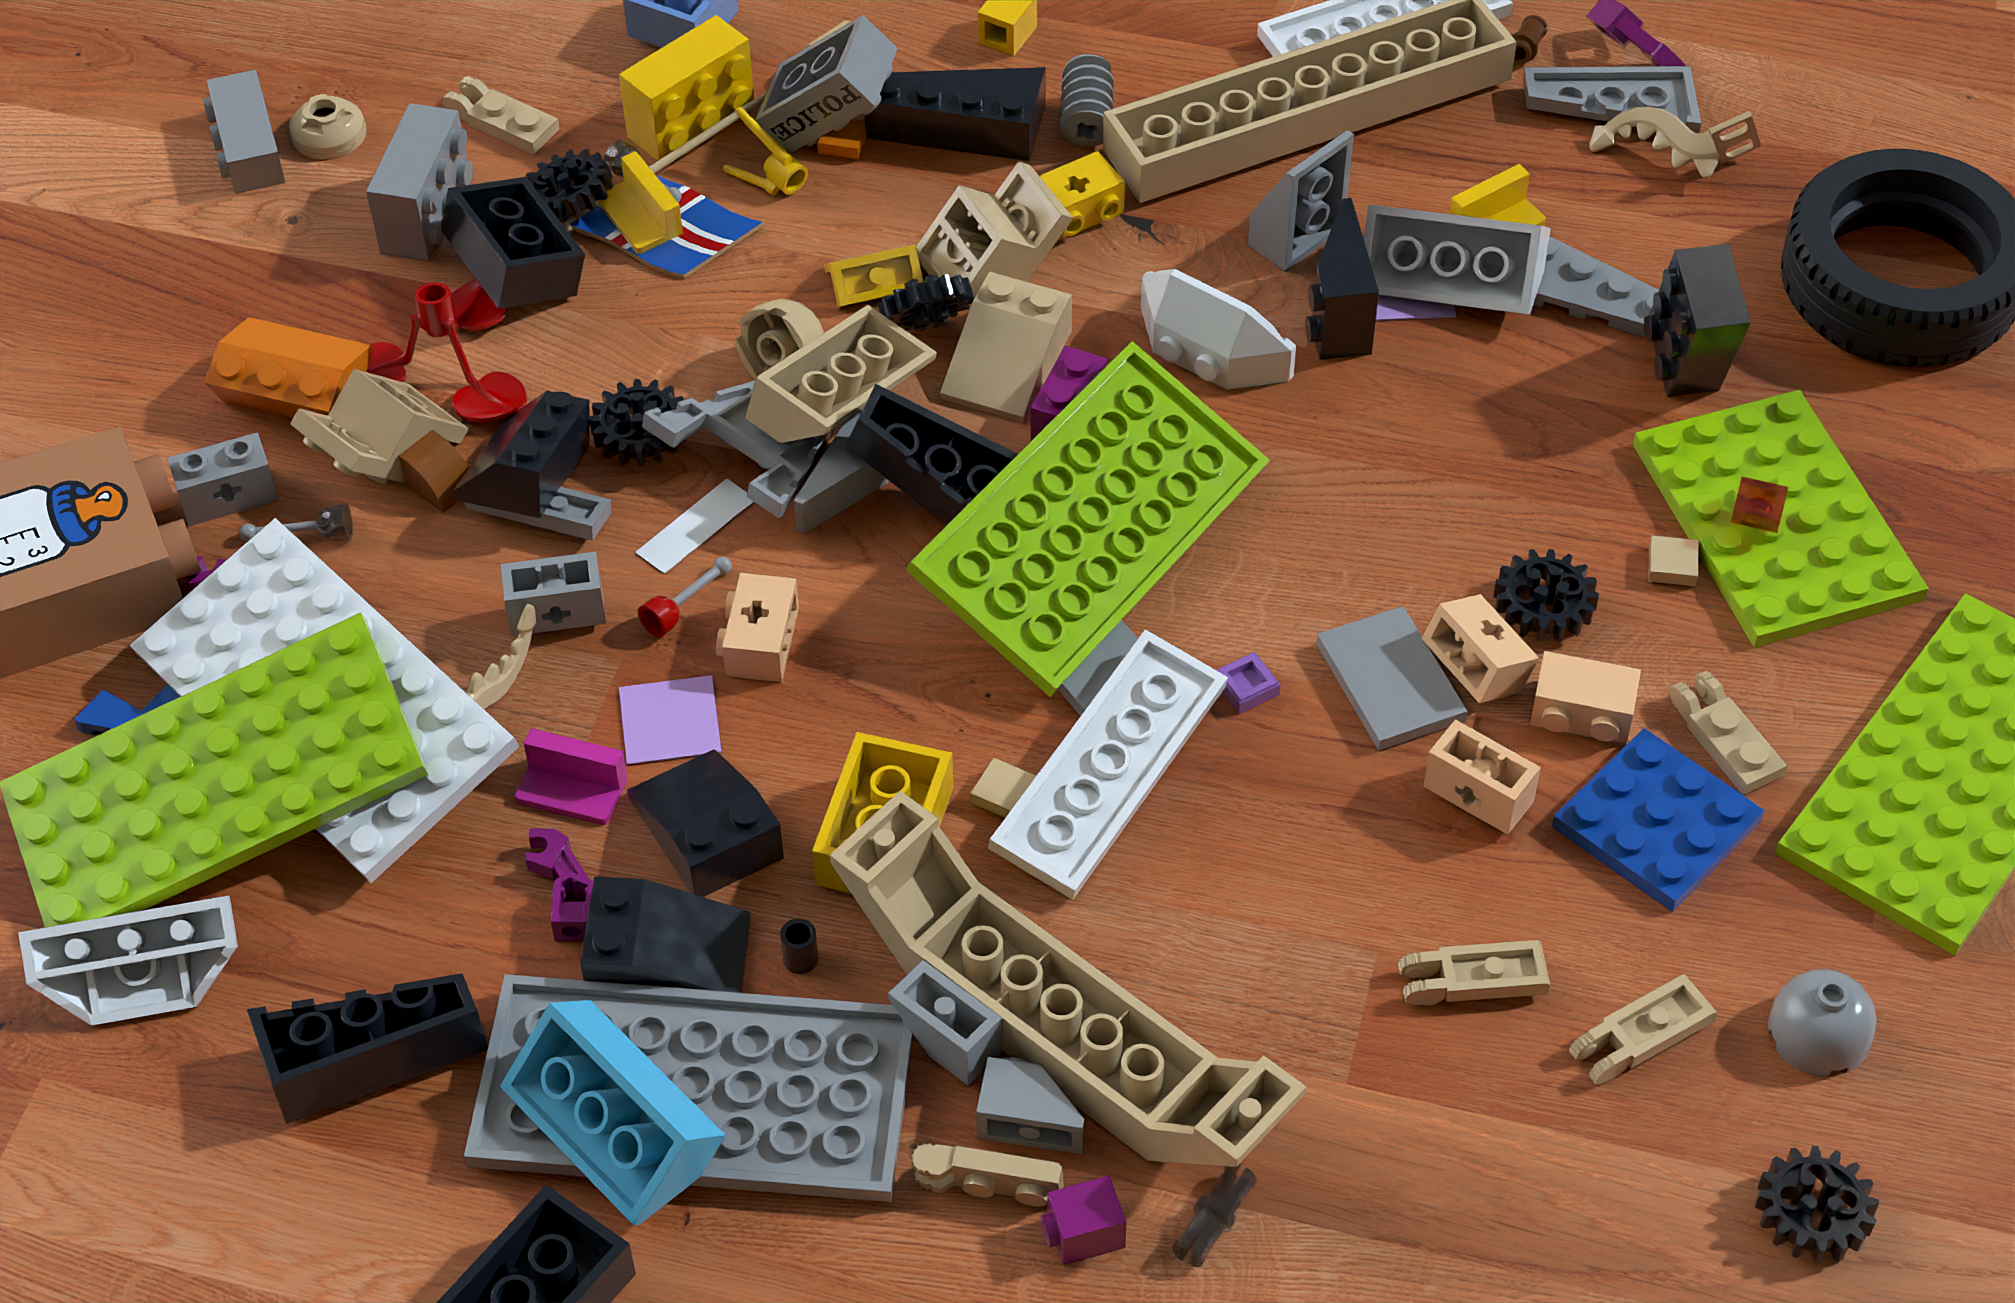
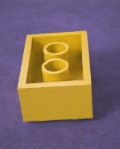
[619,15,754,161]
[812,732,954,893]

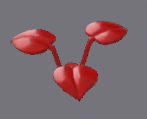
[366,278,527,422]

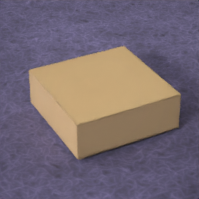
[1648,535,1699,586]
[970,758,1036,818]

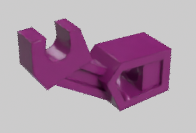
[1586,0,1685,67]
[525,828,593,942]

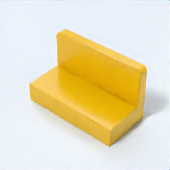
[597,151,683,254]
[1449,164,1546,226]
[824,245,923,307]

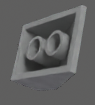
[1248,130,1354,271]

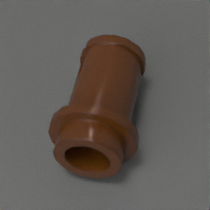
[1511,15,1548,63]

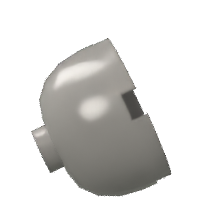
[1767,969,1877,1076]

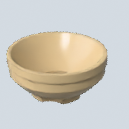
[289,94,367,160]

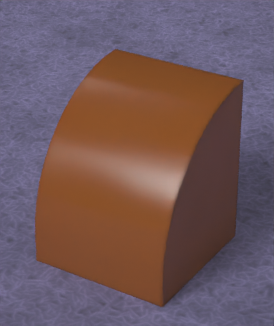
[399,430,469,513]

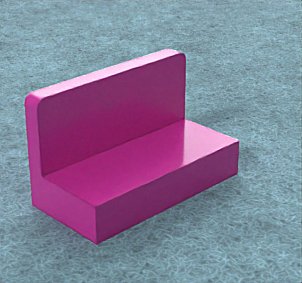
[515,728,628,825]

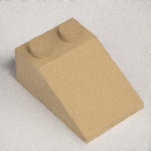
[940,271,1072,423]

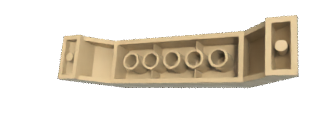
[830,791,1307,1167]

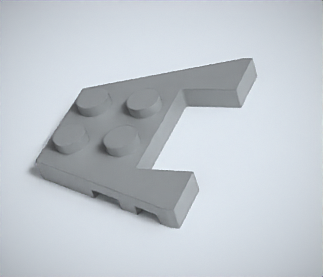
[642,381,833,518]

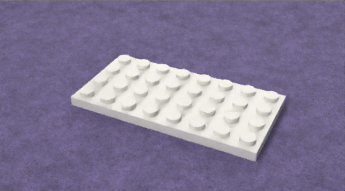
[130,518,520,883]

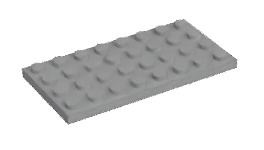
[464,974,914,1202]

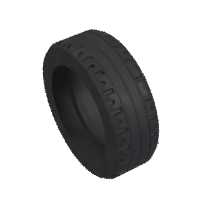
[1781,149,2015,367]

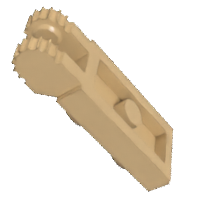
[442,76,560,154]
[1669,671,1787,795]
[1398,940,1550,1006]
[1569,974,1717,1085]
[911,1143,1064,1207]

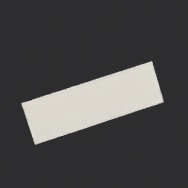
[635,479,754,574]

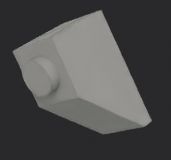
[888,960,1003,1085]
[976,1057,1084,1155]

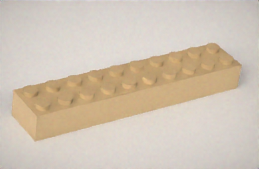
[1103,0,1517,203]

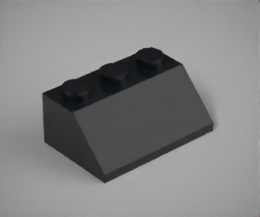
[452,391,590,518]

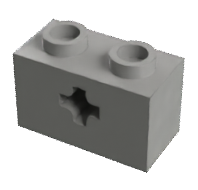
[167,432,279,526]
[501,551,606,636]

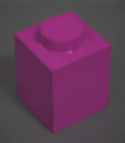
[1040,1175,1127,1265]

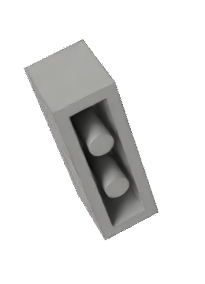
[202,69,285,194]

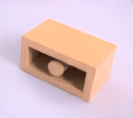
[1530,651,1641,744]

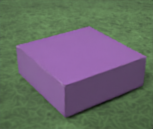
[1216,652,1281,714]

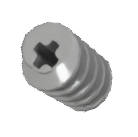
[1060,54,1114,147]

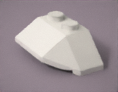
[1141,269,1296,390]
[18,896,238,1026]

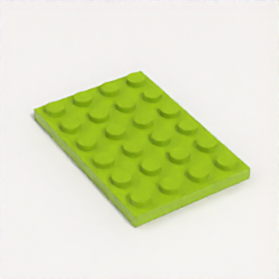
[1632,389,1929,648]

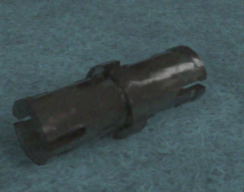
[1172,1164,1257,1267]

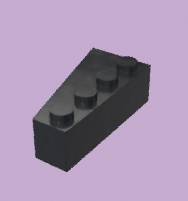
[864,67,1046,161]
[845,384,1018,526]
[247,973,488,1124]

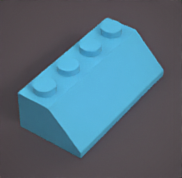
[499,1000,726,1225]

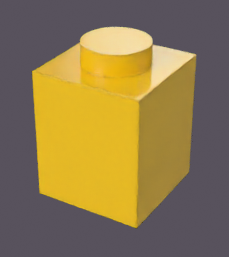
[977,0,1037,56]

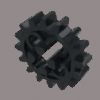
[525,149,614,223]
[877,274,974,331]
[589,379,686,466]
[1493,549,1599,642]
[1755,1145,1879,1263]

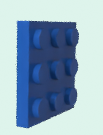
[1552,728,1765,912]

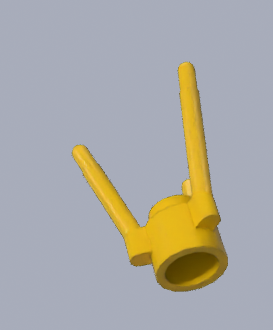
[723,107,808,196]

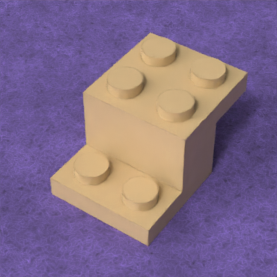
[916,161,1073,297]
[290,369,469,484]

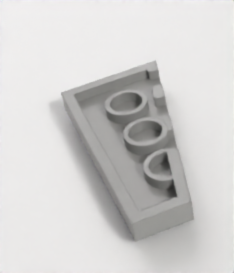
[1522,66,1701,133]
[1533,236,1659,337]

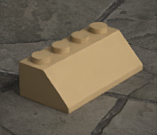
[745,305,937,443]

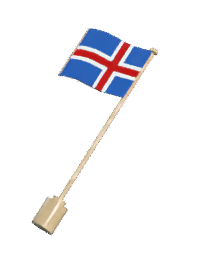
[562,20,851,279]

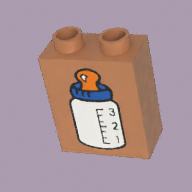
[0,426,202,679]

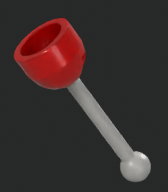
[637,557,732,638]

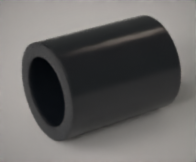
[780,919,819,974]

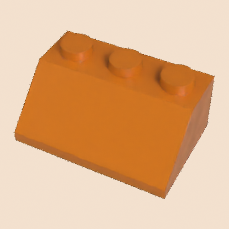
[204,317,374,418]

